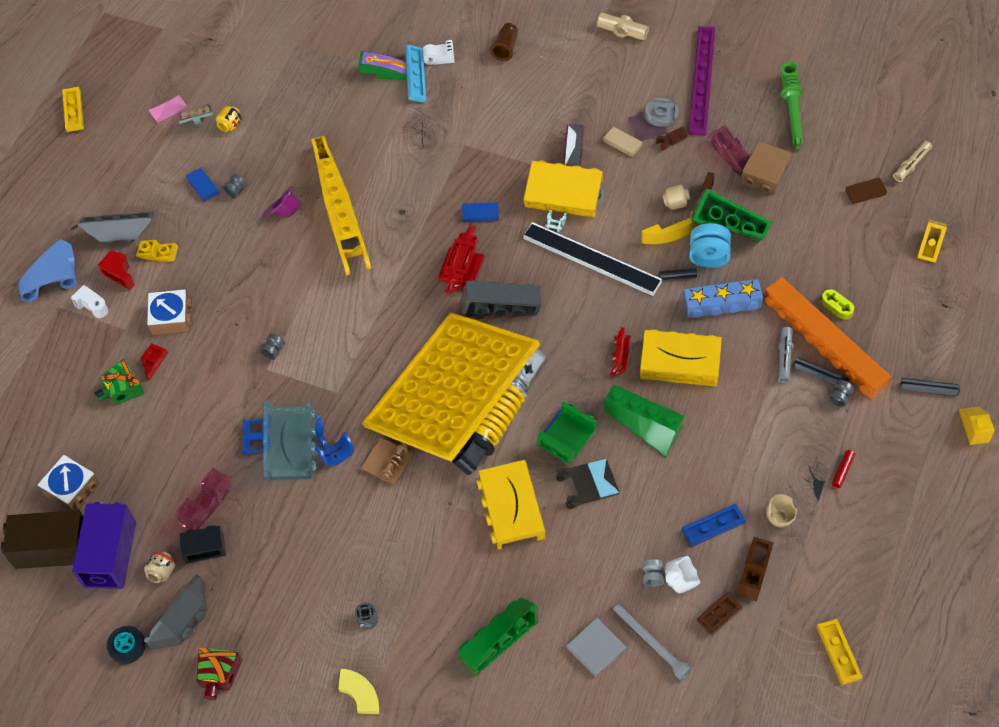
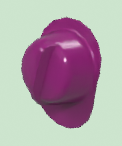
[262,186,301,218]

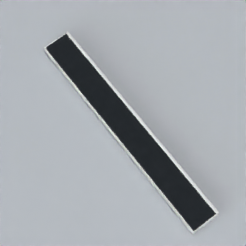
[523,222,662,296]

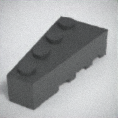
[460,280,541,319]

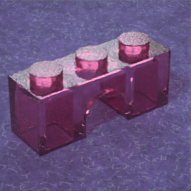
[175,468,233,530]

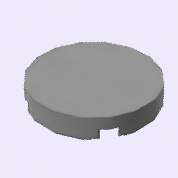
[644,97,679,127]

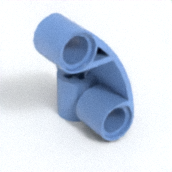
[18,239,77,302]

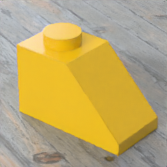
[917,219,947,263]
[959,406,995,445]

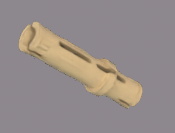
[893,140,932,182]

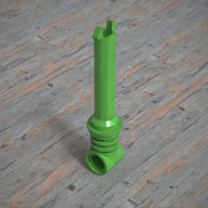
[781,61,803,150]

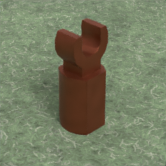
[656,127,687,150]

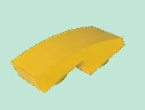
[136,240,178,262]

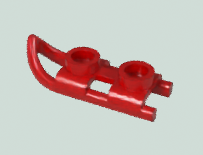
[609,327,631,376]

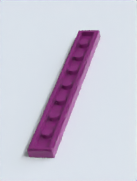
[689,26,715,136]

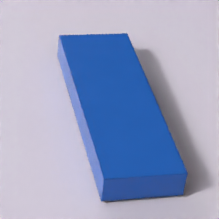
[681,504,746,547]

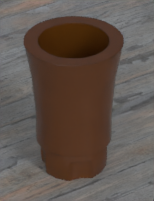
[490,23,518,61]

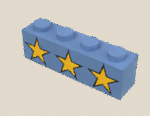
[683,279,763,318]

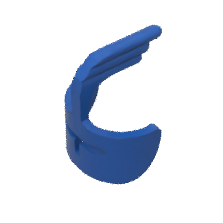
[315,415,353,466]

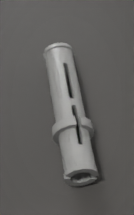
[778,327,794,383]

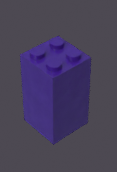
[72,502,136,589]

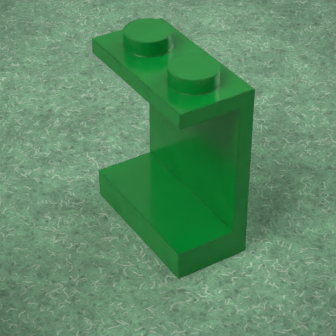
[537,402,597,465]

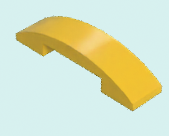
[641,210,702,244]

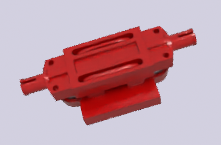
[438,224,485,294]

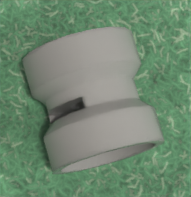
[643,559,664,587]

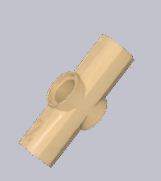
[597,13,649,40]

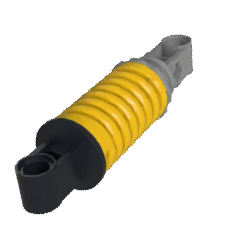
[452,348,546,475]

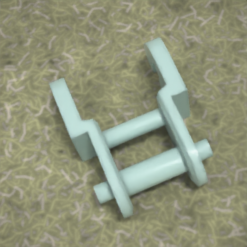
[545,210,567,233]

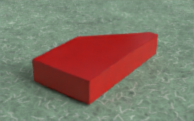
[141,343,168,380]

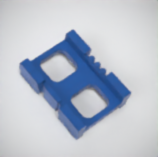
[243,418,271,456]

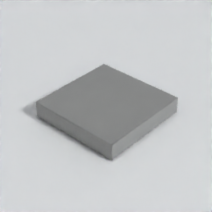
[566,618,627,677]

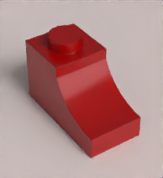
[98,249,135,290]

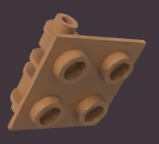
[360,437,414,485]

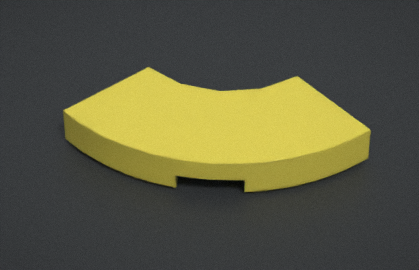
[338,669,380,714]

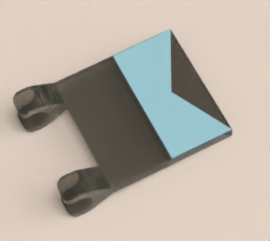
[556,459,620,509]

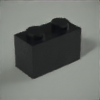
[179,525,226,564]

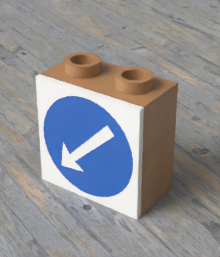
[147,290,193,335]
[38,455,99,511]

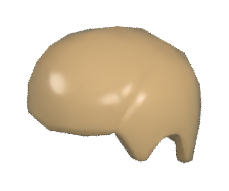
[766,494,797,527]

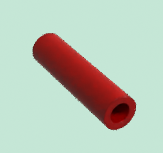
[832,450,855,488]

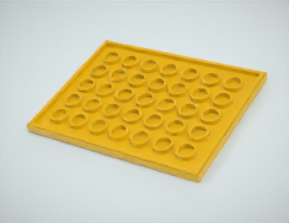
[362,312,540,462]

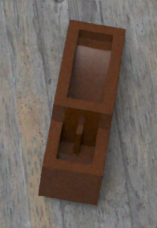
[737,537,774,602]

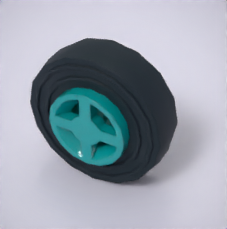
[107,626,145,664]

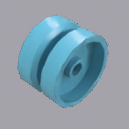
[689,223,731,268]

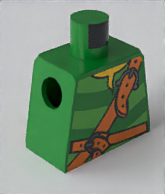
[94,359,145,405]

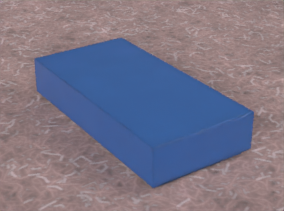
[186,168,219,202]
[462,202,499,222]

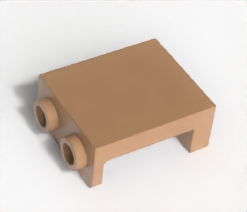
[741,141,792,194]

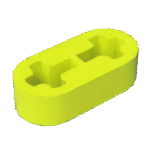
[821,289,854,320]

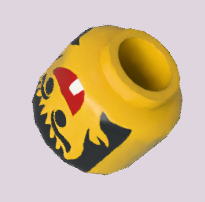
[216,106,242,132]

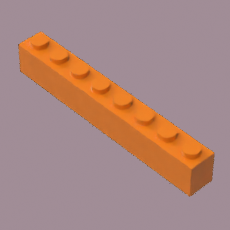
[763,277,892,399]

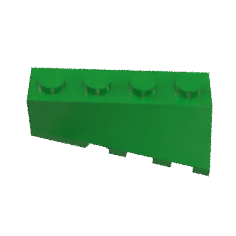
[691,189,772,243]
[604,384,684,458]
[457,597,539,677]

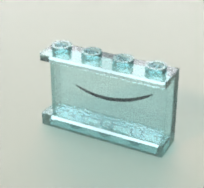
[263,401,316,480]

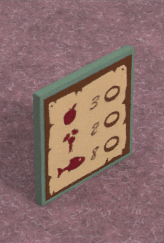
[177,104,213,125]

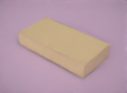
[603,126,642,157]

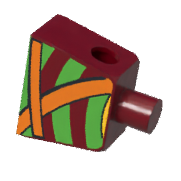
[197,647,242,700]

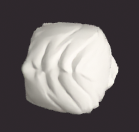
[665,555,700,594]

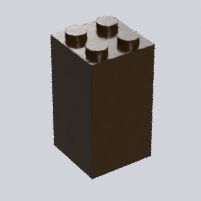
[1,510,84,569]

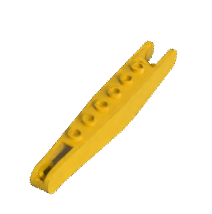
[311,135,371,276]

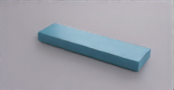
[405,44,426,103]

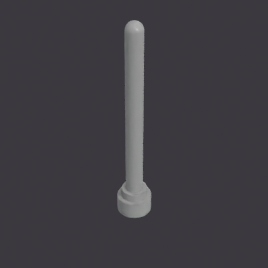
[613,604,693,681]

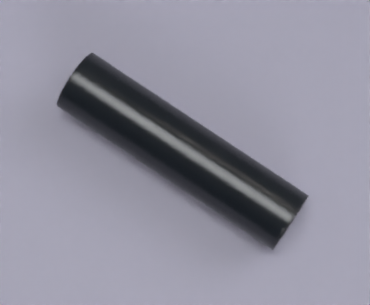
[659,268,697,280]

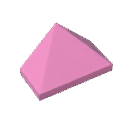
[149,95,187,123]

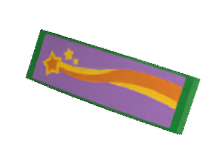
[358,51,407,80]

